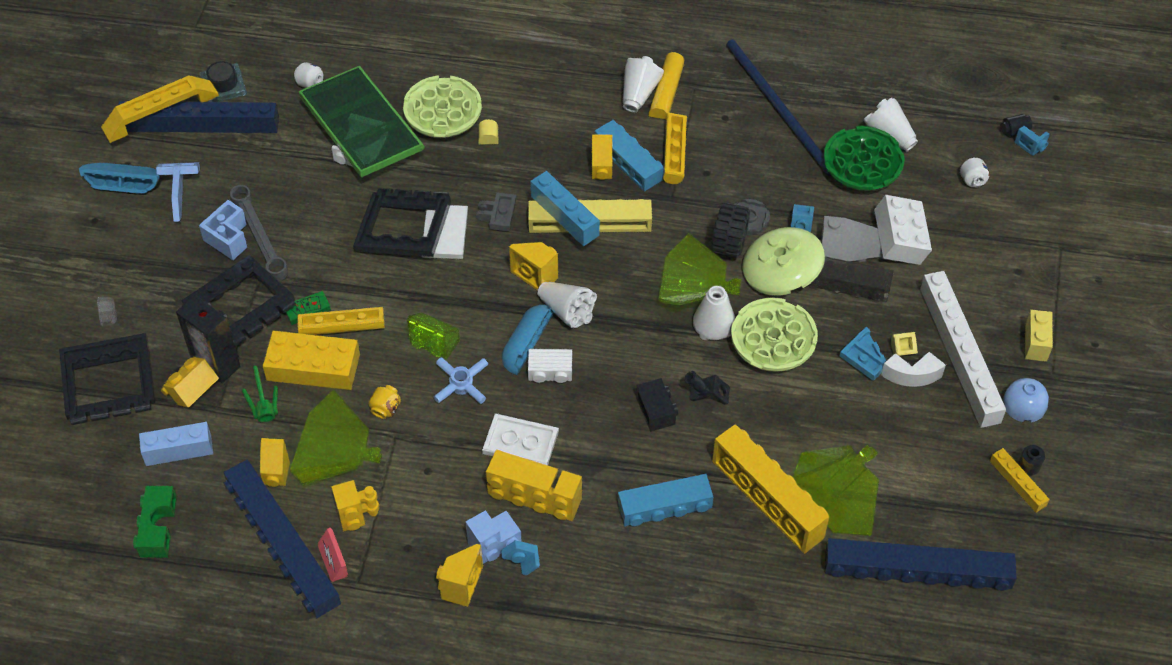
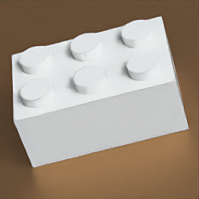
[874,195,932,265]

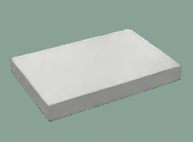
[422,205,468,259]
[482,414,559,465]

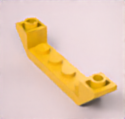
[101,76,219,143]

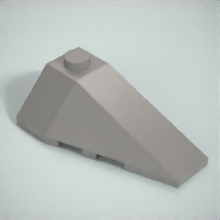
[821,216,884,265]

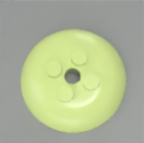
[403,76,482,138]
[742,227,825,295]
[731,298,818,372]

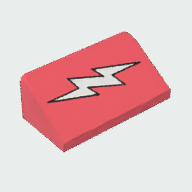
[318,528,348,582]

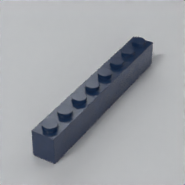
[118,101,279,133]
[223,459,341,619]
[825,538,1017,590]

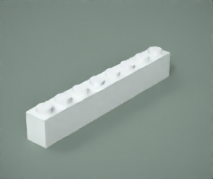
[920,271,1006,428]

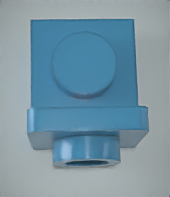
[1015,126,1050,156]
[791,204,814,232]
[501,540,540,575]

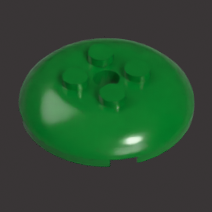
[824,126,905,191]

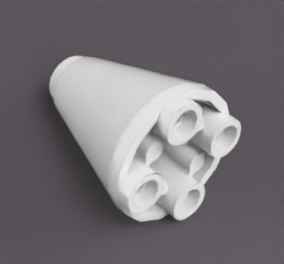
[623,56,664,113]
[863,98,918,152]
[538,282,597,328]
[693,286,735,340]

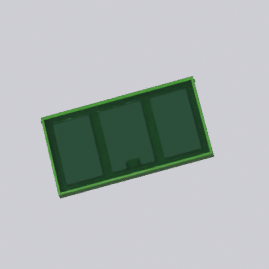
[299,66,425,177]

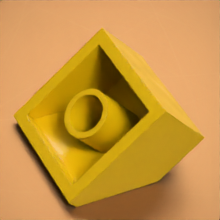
[509,242,558,291]
[436,544,483,607]

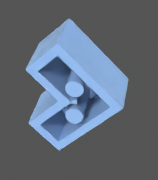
[199,200,247,260]
[466,510,521,564]

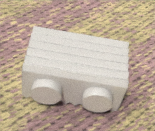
[528,349,572,383]

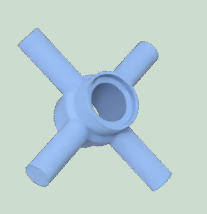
[434,357,488,404]

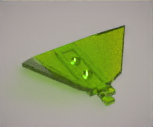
[659,233,741,305]
[290,389,382,486]
[793,445,879,536]

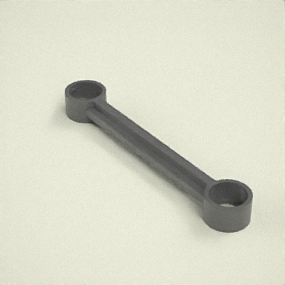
[230,185,288,281]

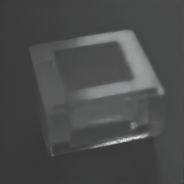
[97,296,117,327]

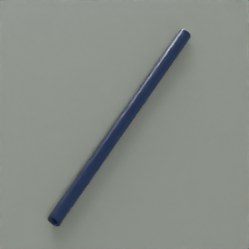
[726,39,831,176]

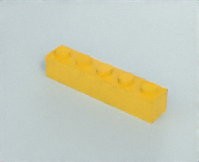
[990,448,1050,513]

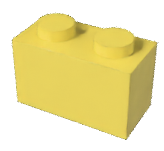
[1025,310,1053,362]

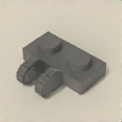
[476,192,517,231]

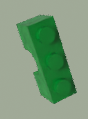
[133,486,177,558]

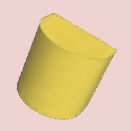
[478,120,498,144]
[891,332,918,356]

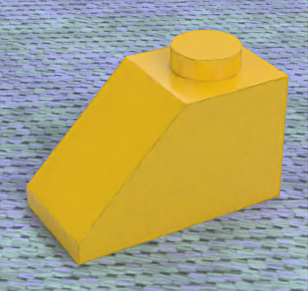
[592,135,612,180]
[260,438,290,487]

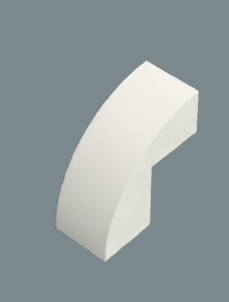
[881,352,946,387]

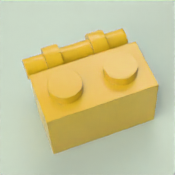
[161,357,219,408]
[331,480,379,532]

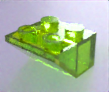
[407,312,460,359]

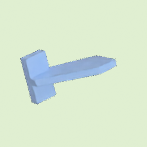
[156,162,200,222]

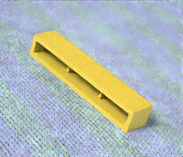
[529,199,652,233]

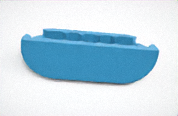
[79,163,160,193]
[502,305,554,375]

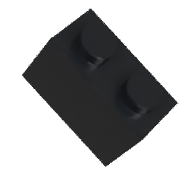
[636,378,678,432]

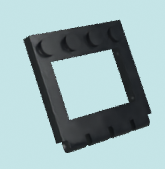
[353,188,451,257]
[181,255,296,347]
[59,333,155,425]

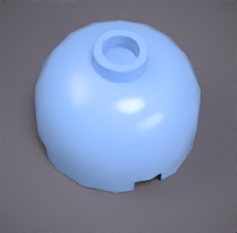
[1003,378,1049,422]

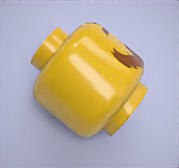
[368,385,401,419]

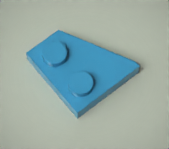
[840,327,887,381]

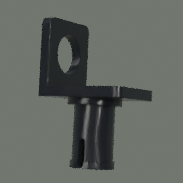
[684,371,730,405]

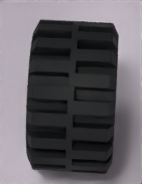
[712,202,750,258]

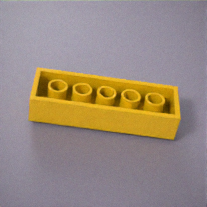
[712,424,829,554]

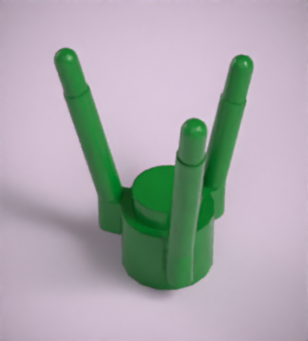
[242,366,278,422]

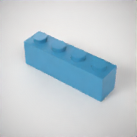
[595,120,664,192]
[531,171,600,246]
[618,474,714,526]

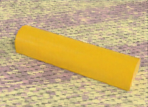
[649,52,684,120]
[663,113,687,184]
[298,307,385,335]

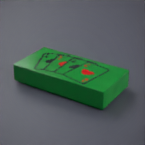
[286,291,331,325]

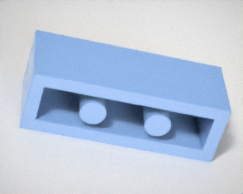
[139,422,213,466]

